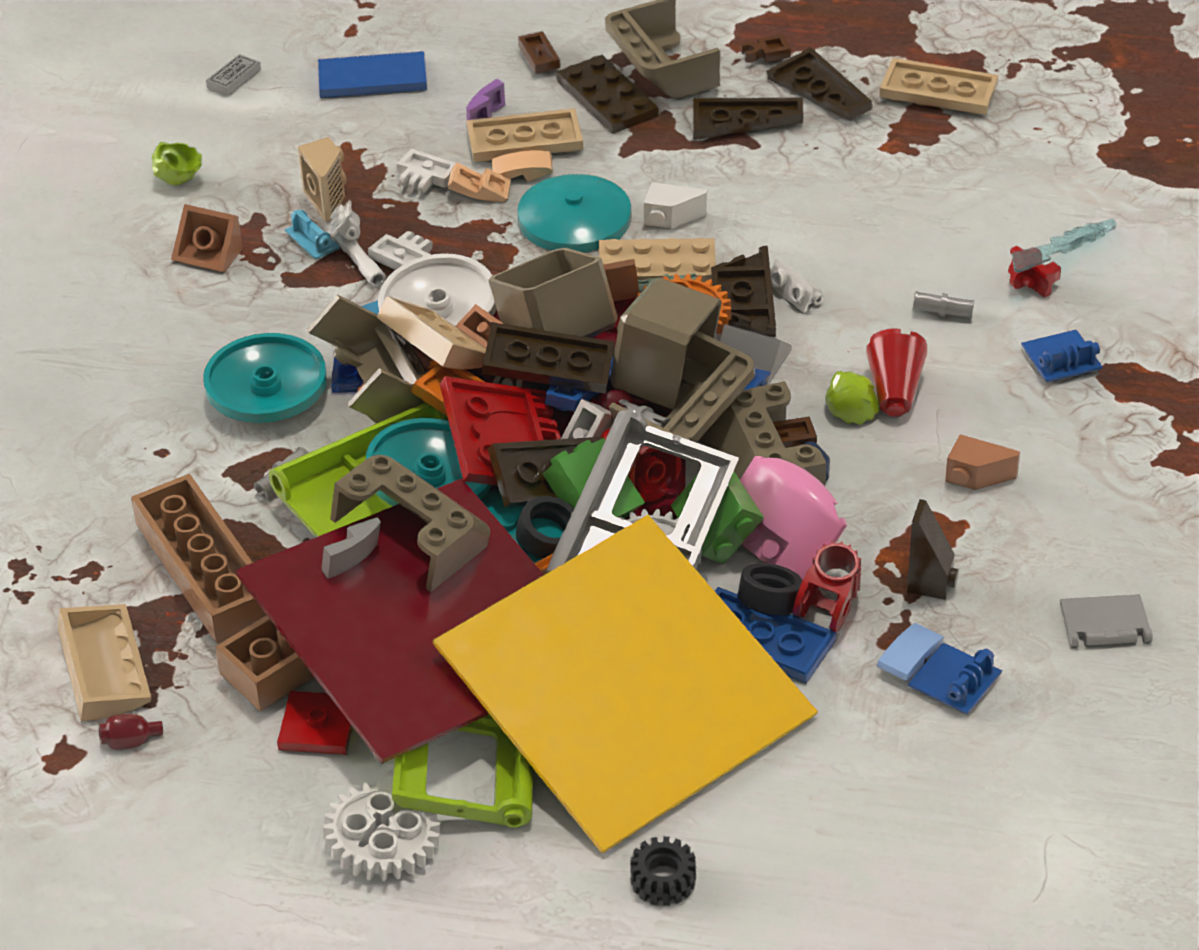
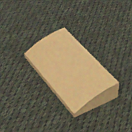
[377,296,486,369]
[57,604,151,722]

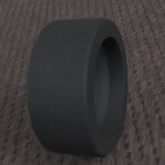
[516,496,574,559]
[737,563,803,615]

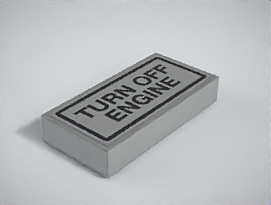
[206,54,261,96]

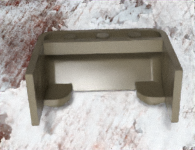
[307,295,427,423]

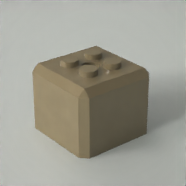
[488,248,618,338]
[610,277,722,411]

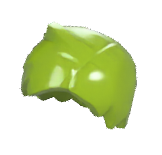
[152,141,202,186]
[825,371,879,425]

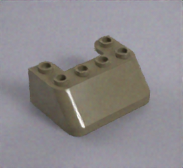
[605,0,720,99]
[609,331,755,442]
[699,381,826,486]
[330,455,490,592]

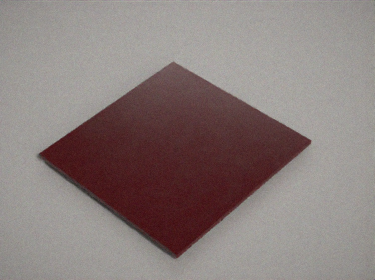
[235,478,544,764]

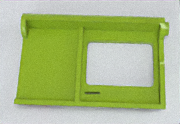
[269,402,448,537]
[392,715,533,828]

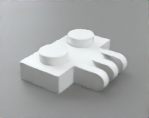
[397,148,456,193]
[368,231,433,270]

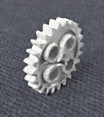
[323,781,440,881]

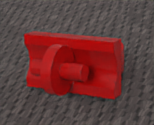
[1008,245,1061,298]

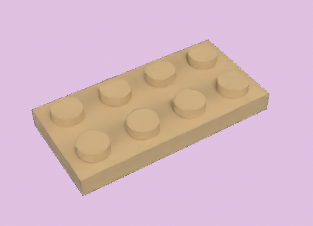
[879,58,999,115]
[466,108,583,162]
[599,238,716,282]

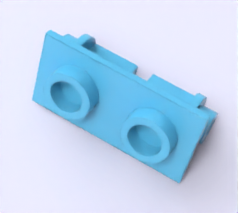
[285,210,340,260]

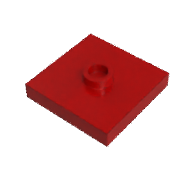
[277,691,353,755]

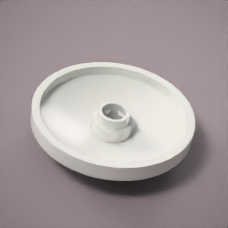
[378,254,496,345]

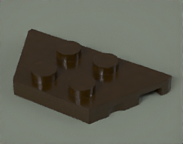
[711,246,776,337]

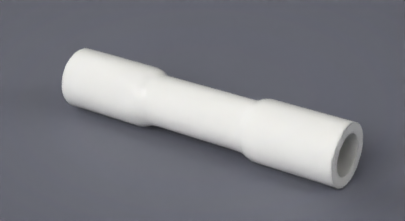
[332,233,386,287]

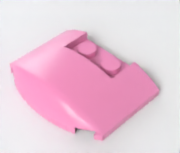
[740,456,847,580]

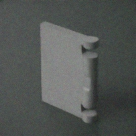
[1060,594,1153,647]

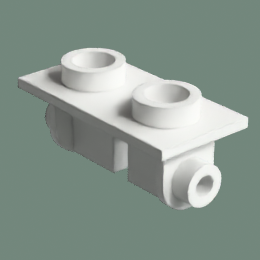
[330,200,360,241]
[771,258,824,313]

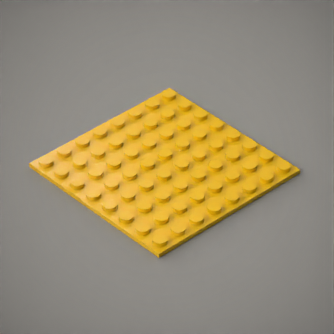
[433,515,818,854]

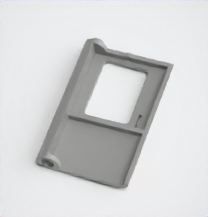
[544,409,739,575]

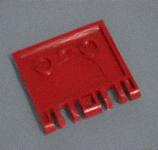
[440,376,561,486]

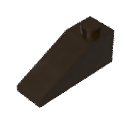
[907,499,959,600]

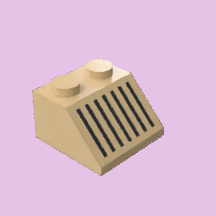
[298,137,347,222]

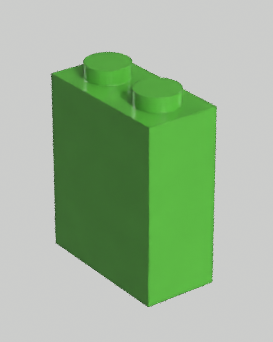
[543,438,645,519]
[670,471,764,564]

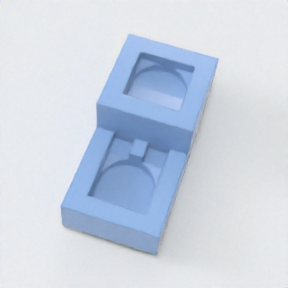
[877,623,944,681]

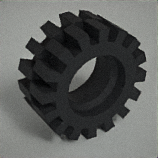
[630,836,696,906]

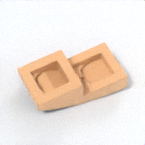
[492,151,553,182]
[447,162,511,202]

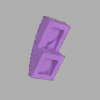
[466,79,505,120]

